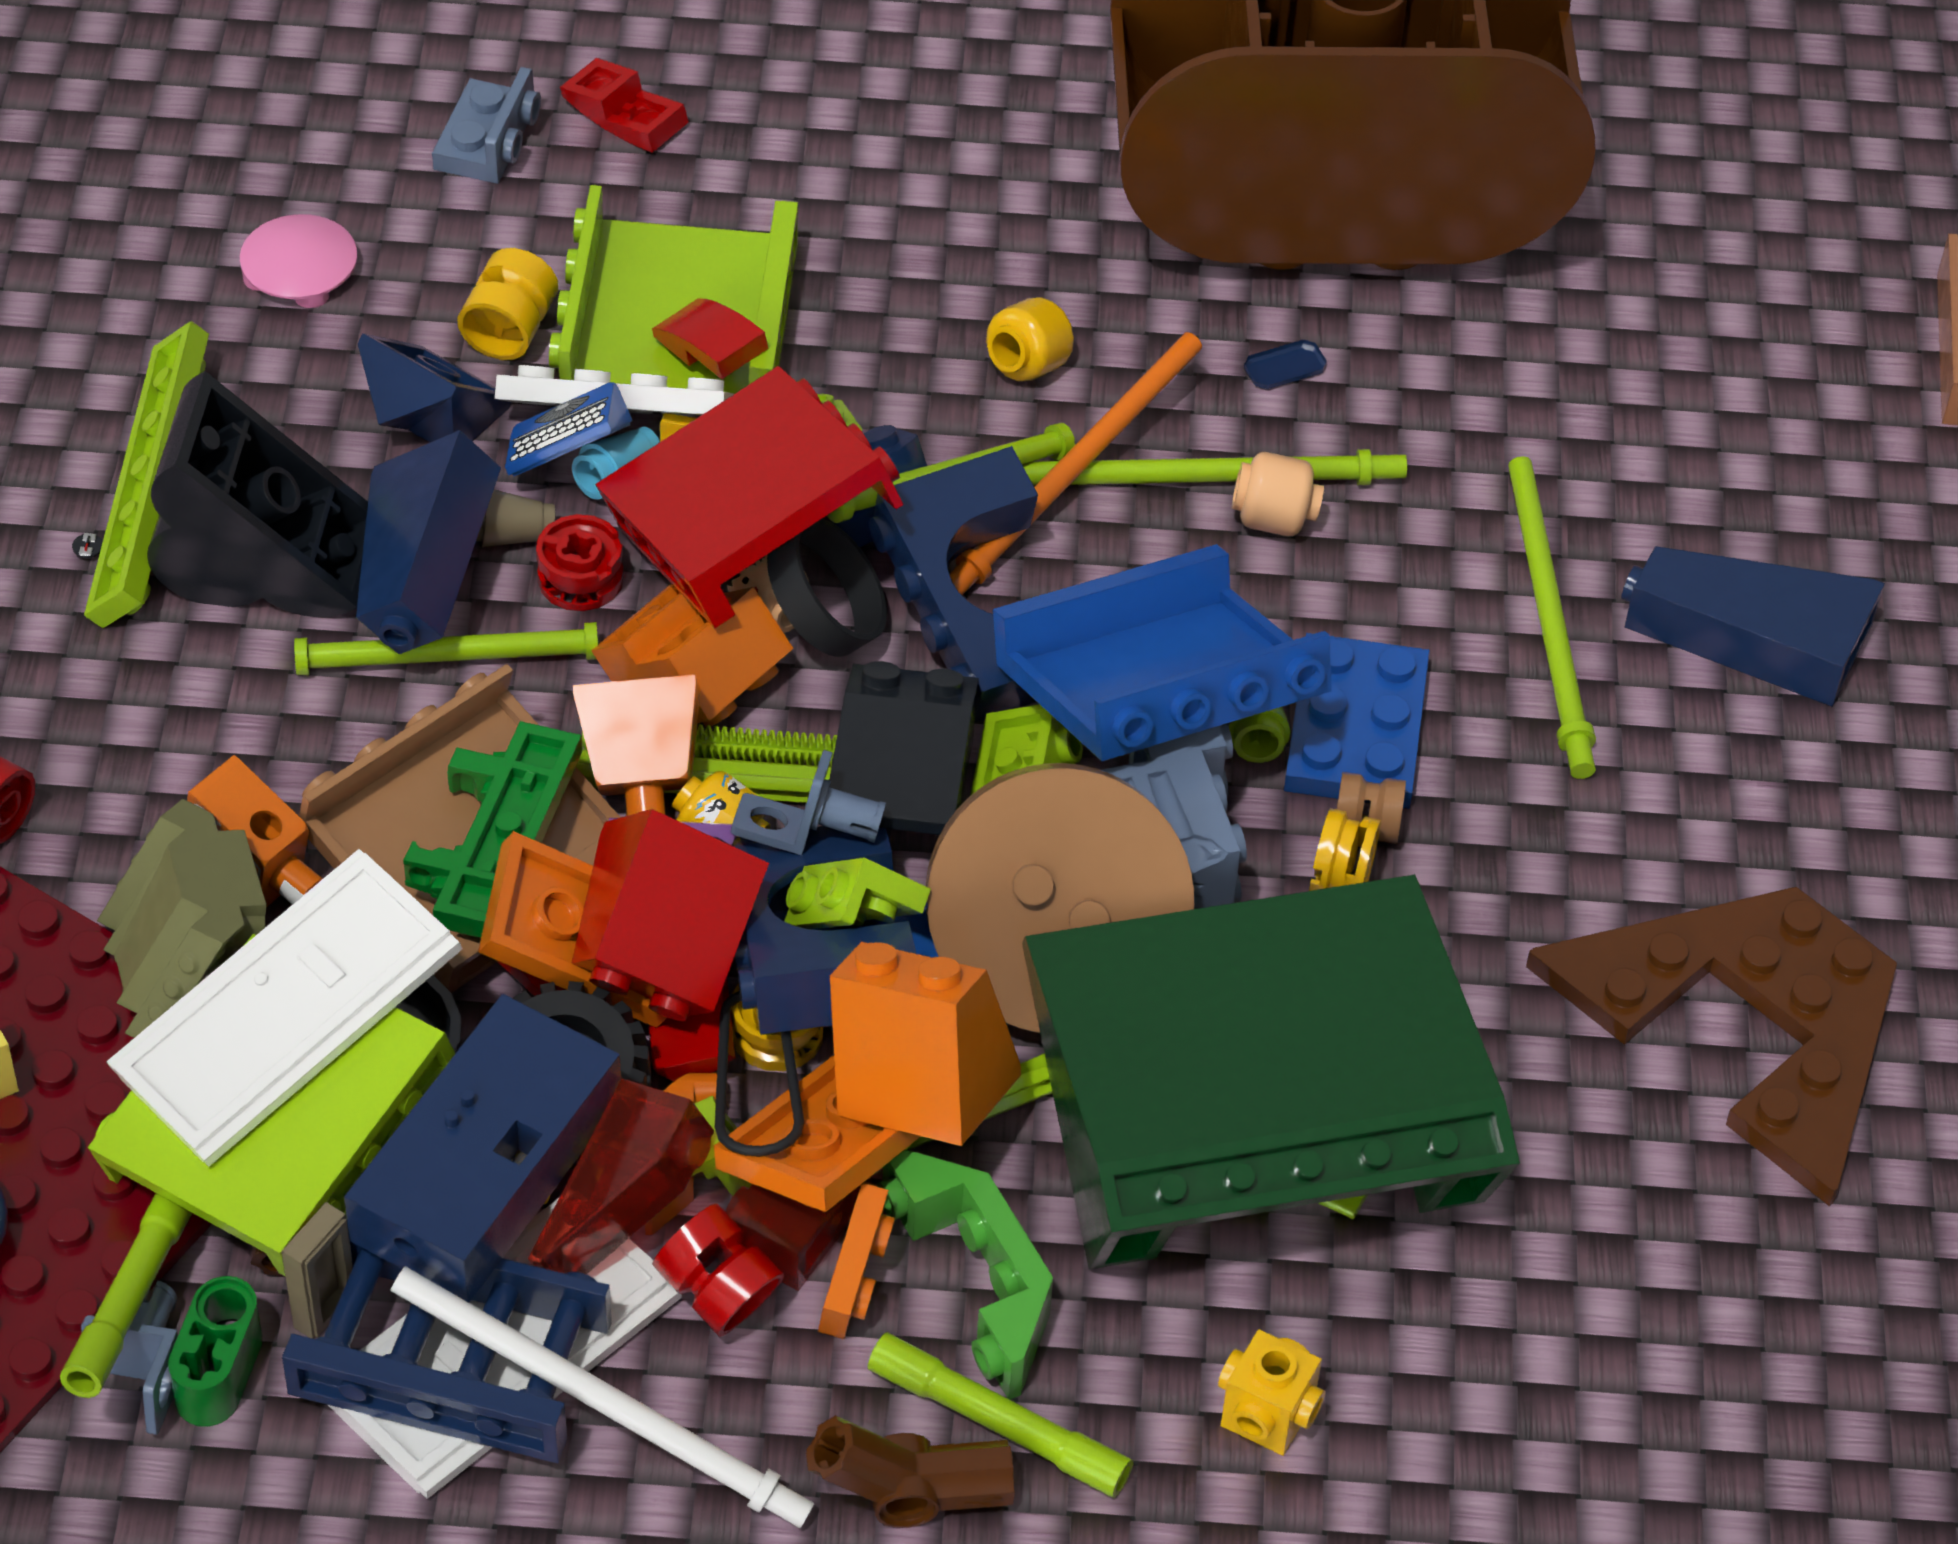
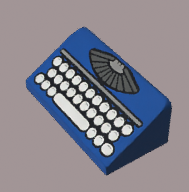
[505,382,633,477]

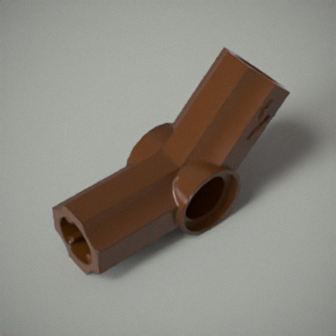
[806,1415,1015,1528]

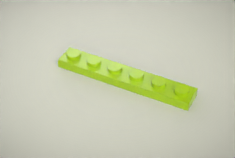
[84,321,209,628]

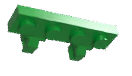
[403,721,582,938]

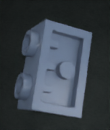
[432,67,541,184]

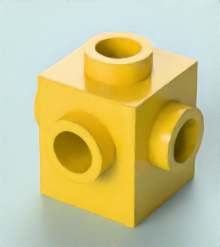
[1218,1329,1326,1456]

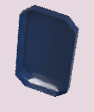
[1244,339,1327,389]

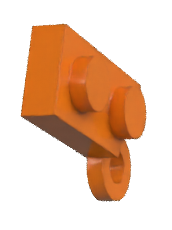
[818,1181,895,1339]

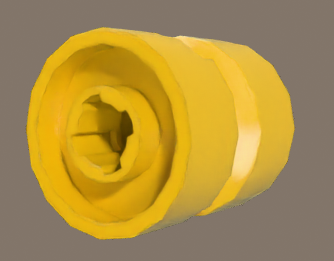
[457,248,559,360]

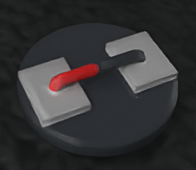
[72,533,103,558]

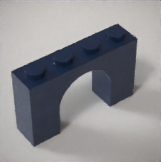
[869,446,1038,723]
[731,826,917,1035]

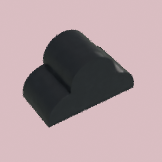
[147,371,368,617]

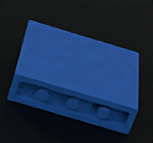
[993,544,1331,761]

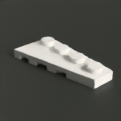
[495,365,734,418]

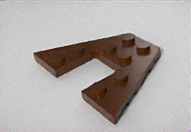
[1526,887,1897,1206]

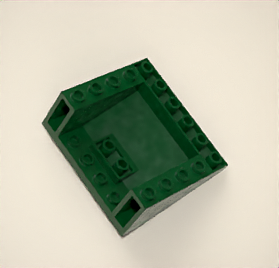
[1022,874,1520,1270]

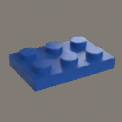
[1284,633,1430,809]

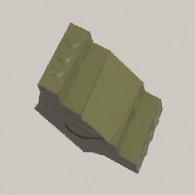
[97,799,266,1038]

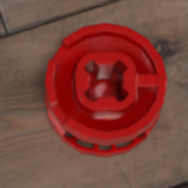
[536,514,624,611]

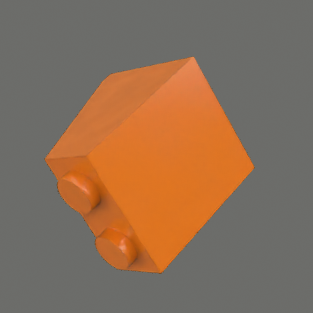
[830,941,1021,1146]

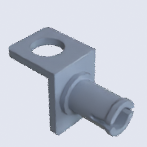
[730,750,886,855]
[81,1281,178,1435]

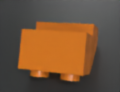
[591,583,794,727]

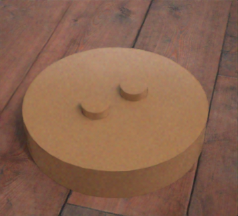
[925,763,1194,1033]

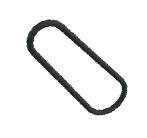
[714,991,804,1156]

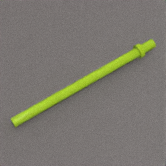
[1022,449,1407,486]
[1508,456,1596,779]

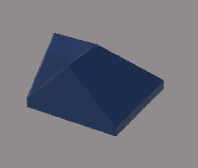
[358,333,512,442]

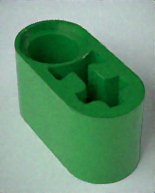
[168,1276,263,1427]

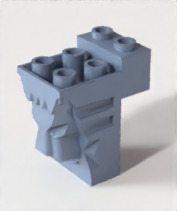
[1101,723,1247,909]

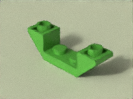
[877,1149,1053,1400]

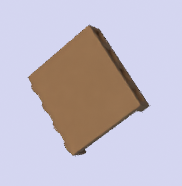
[299,664,639,993]

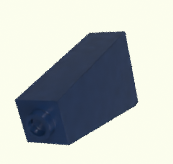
[356,430,501,654]
[1621,546,1885,707]

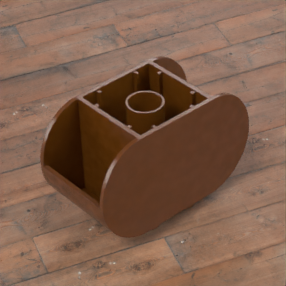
[1110,0,1595,270]

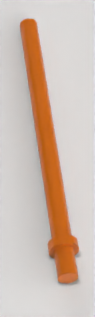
[949,332,1202,595]

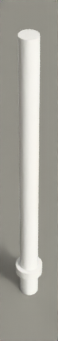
[390,1266,814,1528]

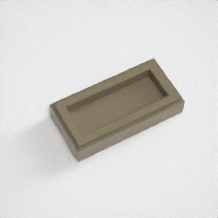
[281,1202,353,1339]

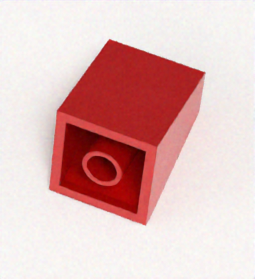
[572,809,769,1021]

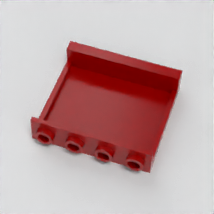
[595,366,904,628]

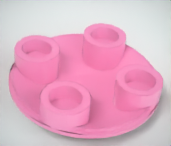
[240,214,357,308]

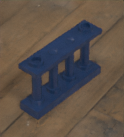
[282,1219,612,1464]

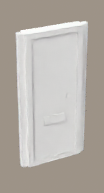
[107,849,463,1167]
[328,1189,682,1499]

